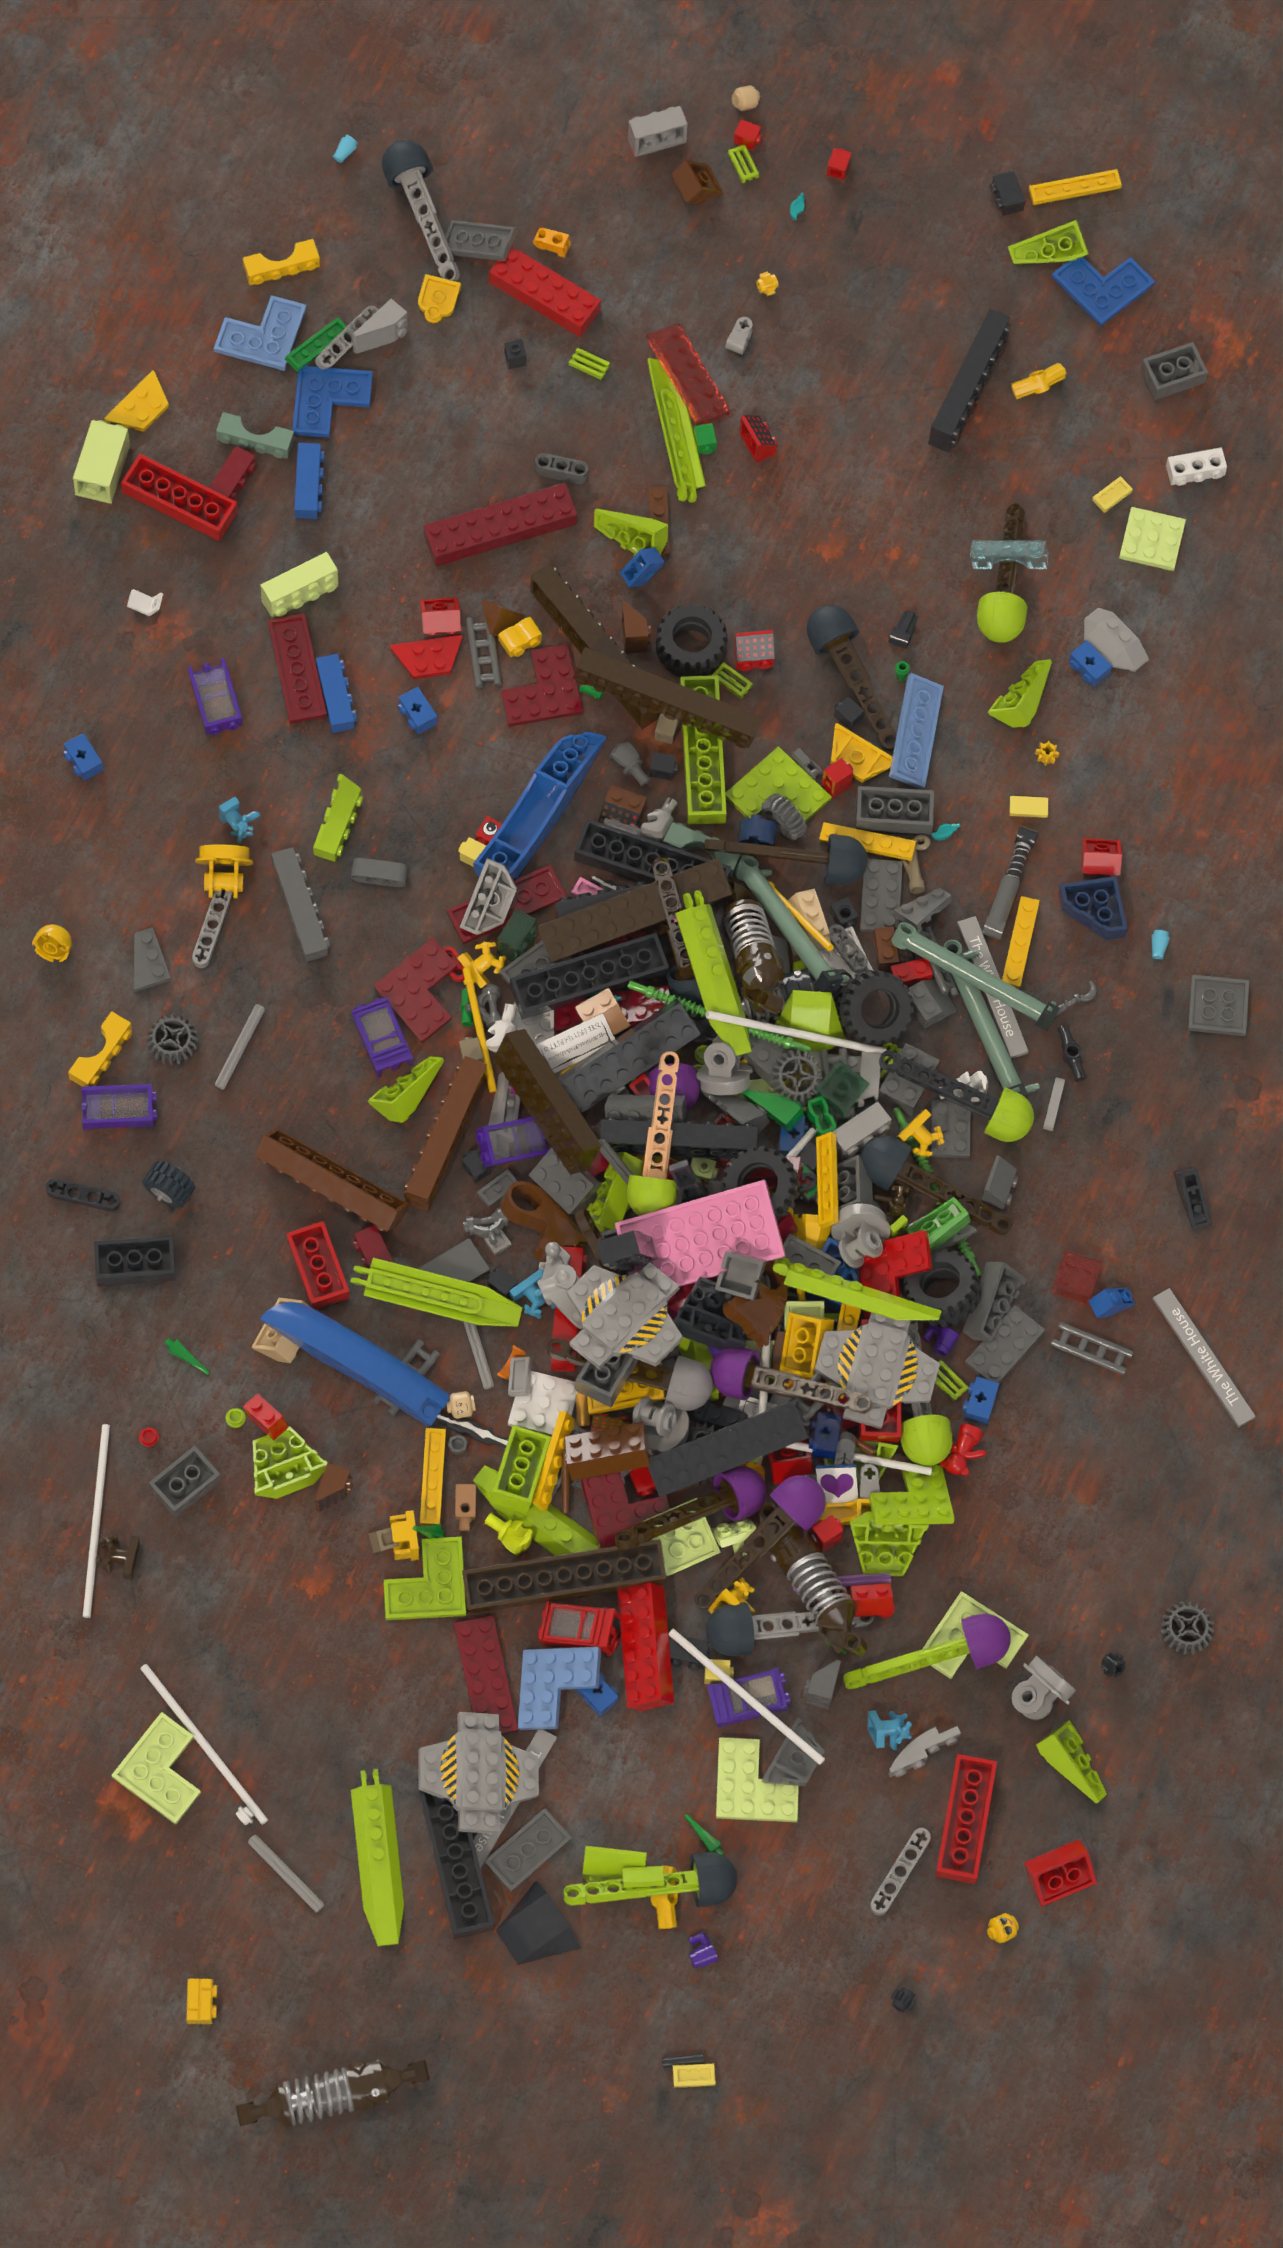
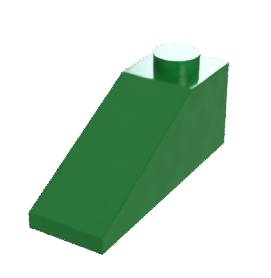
[742,1090,804,1132]

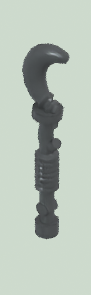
[1056,981,1097,1016]

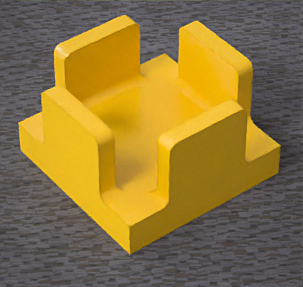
[390,1510,419,1561]

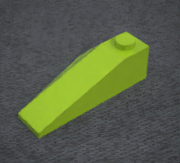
[1008,220,1089,264]
[594,509,668,556]
[988,659,1052,727]
[368,1056,444,1123]
[1036,1720,1107,1803]

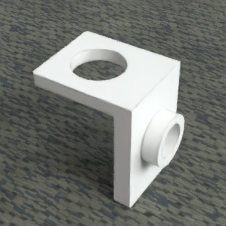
[127,589,163,616]

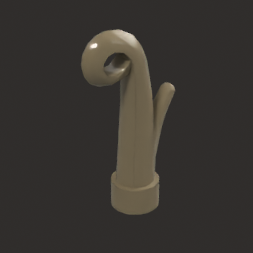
[900,835,931,894]

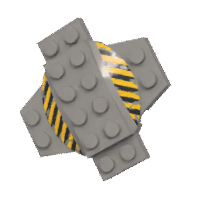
[567,1262,683,1370]
[815,1312,940,1429]
[418,1712,539,1834]

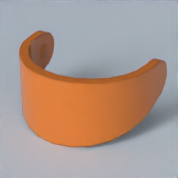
[497,1345,527,1380]

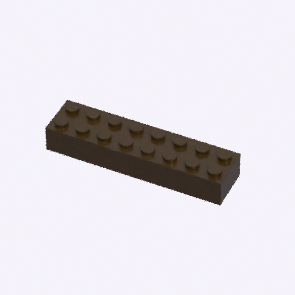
[494,1029,602,1175]

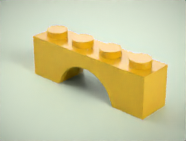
[243,239,320,285]
[68,1011,133,1087]
[815,1499,872,1525]

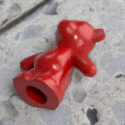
[940,1423,986,1476]

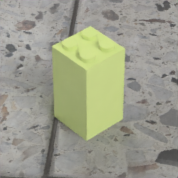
[73,420,130,504]

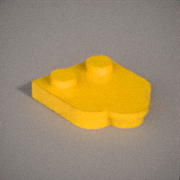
[418,274,461,323]

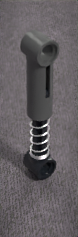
[982,825,1039,940]

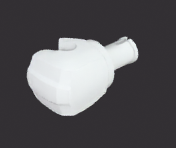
[486,1004,518,1053]
[939,1071,988,1102]

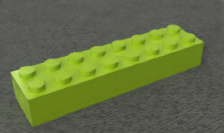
[680,675,726,824]

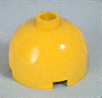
[32,924,72,962]

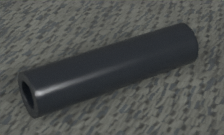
[662,2053,704,2068]

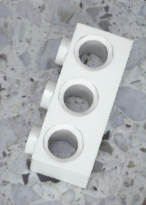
[1166,448,1227,485]

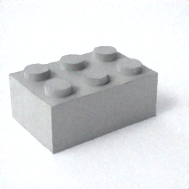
[628,106,687,157]
[833,1102,892,1162]

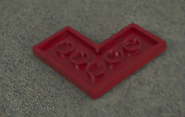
[501,644,583,727]
[373,938,458,1044]
[580,1472,670,1549]

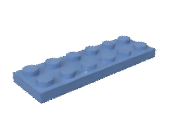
[889,673,944,789]

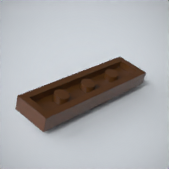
[648,486,670,557]

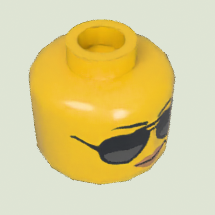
[987,1913,1019,1943]

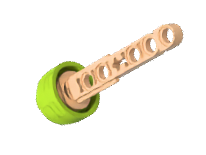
[627,1051,679,1216]

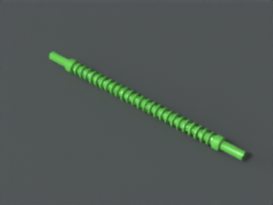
[628,981,811,1055]
[893,1107,982,1278]

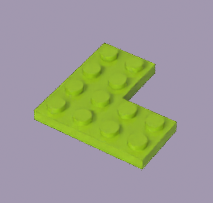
[725,746,832,823]
[869,1465,954,1525]
[384,1537,466,1620]

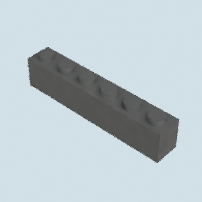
[271,847,330,962]

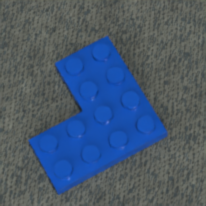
[1052,257,1155,327]
[292,366,373,438]

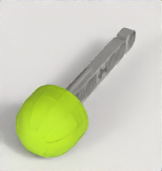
[901,1320,952,1466]

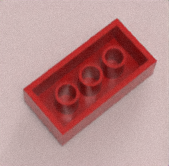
[286,1221,350,1310]

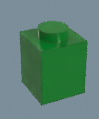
[694,423,717,455]

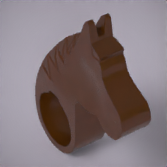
[500,1181,588,1262]
[723,1260,788,1350]

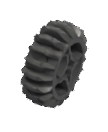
[761,793,807,841]
[146,1013,198,1065]
[770,1049,823,1102]
[1160,1601,1215,1655]

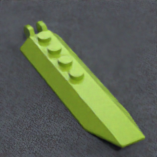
[648,358,706,503]
[675,890,752,1056]
[773,1257,941,1320]
[350,1258,522,1327]
[473,1465,598,1556]
[351,1769,404,1946]

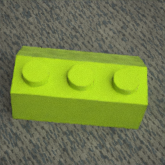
[582,1846,647,1888]

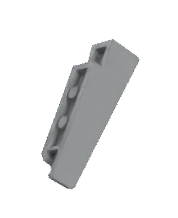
[488,1072,520,1160]

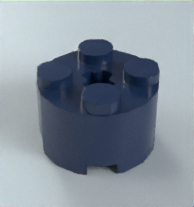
[738,815,777,846]

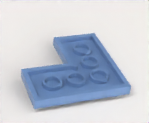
[214,295,306,371]
[518,1647,601,1730]

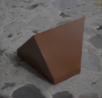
[481,600,526,637]

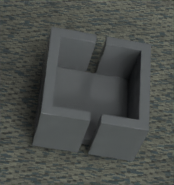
[715,1250,767,1300]

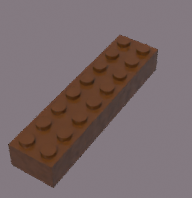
[404,1056,487,1213]
[254,1128,410,1231]

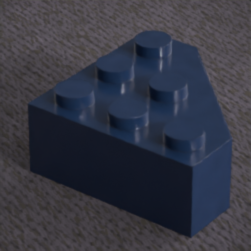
[1058,876,1127,940]

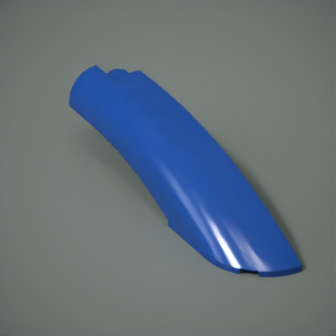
[473,732,606,880]
[259,1302,450,1427]

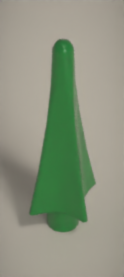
[164,1338,210,1375]
[413,1524,444,1538]
[684,1814,725,1855]

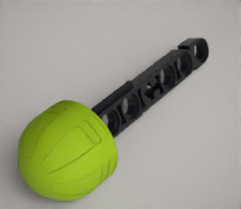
[879,1050,1034,1142]

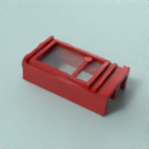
[538,1601,620,1653]

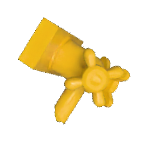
[458,942,506,988]
[895,1109,945,1157]
[708,1577,756,1615]

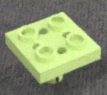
[712,1518,756,1556]

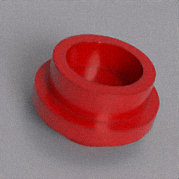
[139,1428,159,1447]

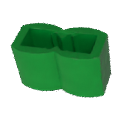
[807,1096,836,1137]

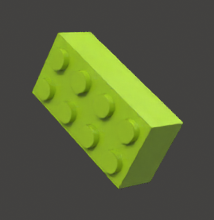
[489,1425,551,1514]

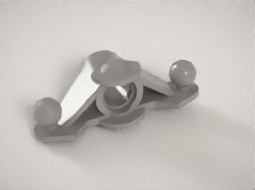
[537,1242,582,1329]

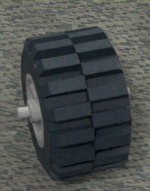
[142,1160,196,1208]

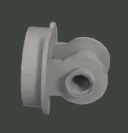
[696,1036,753,1095]
[831,1204,890,1268]
[632,1397,689,1455]
[1012,1656,1076,1720]

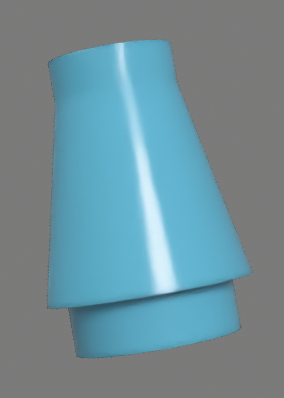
[333,135,358,163]
[1151,930,1170,959]

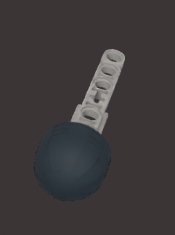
[382,140,460,282]
[706,1602,874,1656]

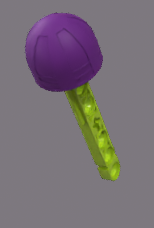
[843,1614,1011,1689]

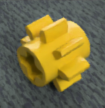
[756,271,779,296]
[1035,741,1059,766]

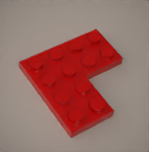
[858,1230,933,1319]

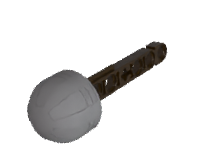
[547,1338,713,1411]

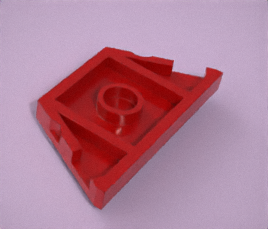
[390,635,462,680]

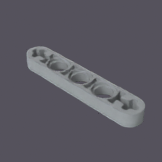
[316,306,378,370]
[192,891,233,968]
[870,1828,931,1916]

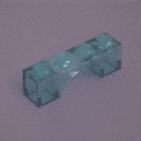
[970,540,1049,569]

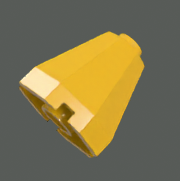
[794,1214,832,1251]

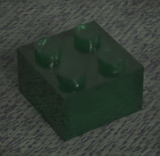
[497,908,538,962]
[814,1060,870,1118]

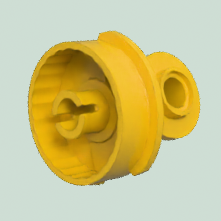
[195,845,253,899]

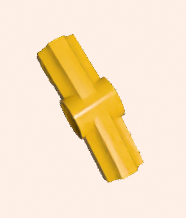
[1011,363,1066,399]
[651,1865,678,1929]

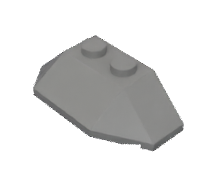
[1084,608,1149,672]
[460,858,517,935]

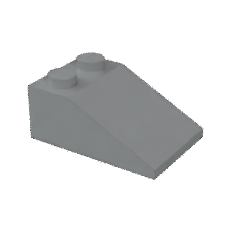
[353,299,408,354]

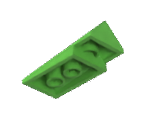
[905,1197,971,1253]

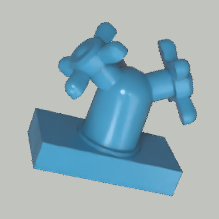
[219,797,260,843]
[509,1269,555,1319]
[867,1710,912,1751]

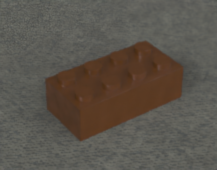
[565,1422,650,1481]

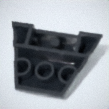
[673,1277,746,1350]
[496,1881,581,1965]

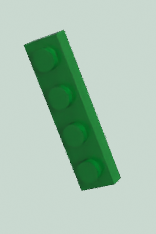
[285,318,348,372]

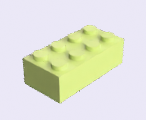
[260,552,338,619]

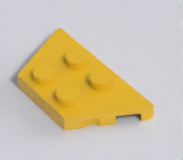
[104,370,169,432]
[831,723,893,783]

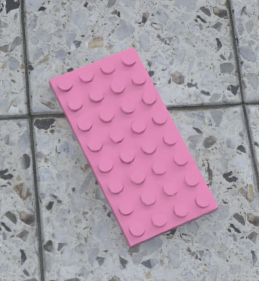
[615,1180,786,1287]

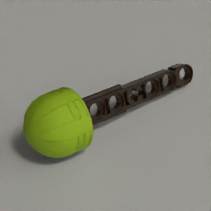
[977,503,1027,643]

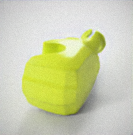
[484,1513,533,1555]

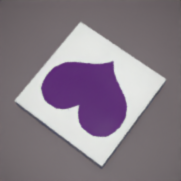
[816,1464,859,1503]

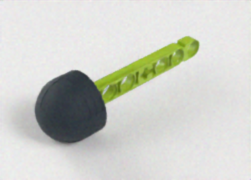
[564,1852,737,1907]

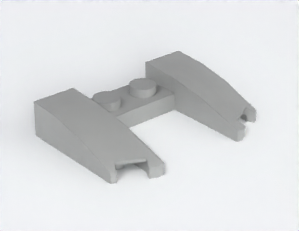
[801,1051,881,1107]

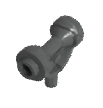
[465,984,502,1028]
[462,1207,510,1245]

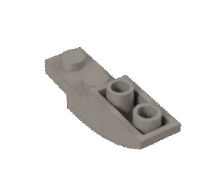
[888,1726,961,1778]

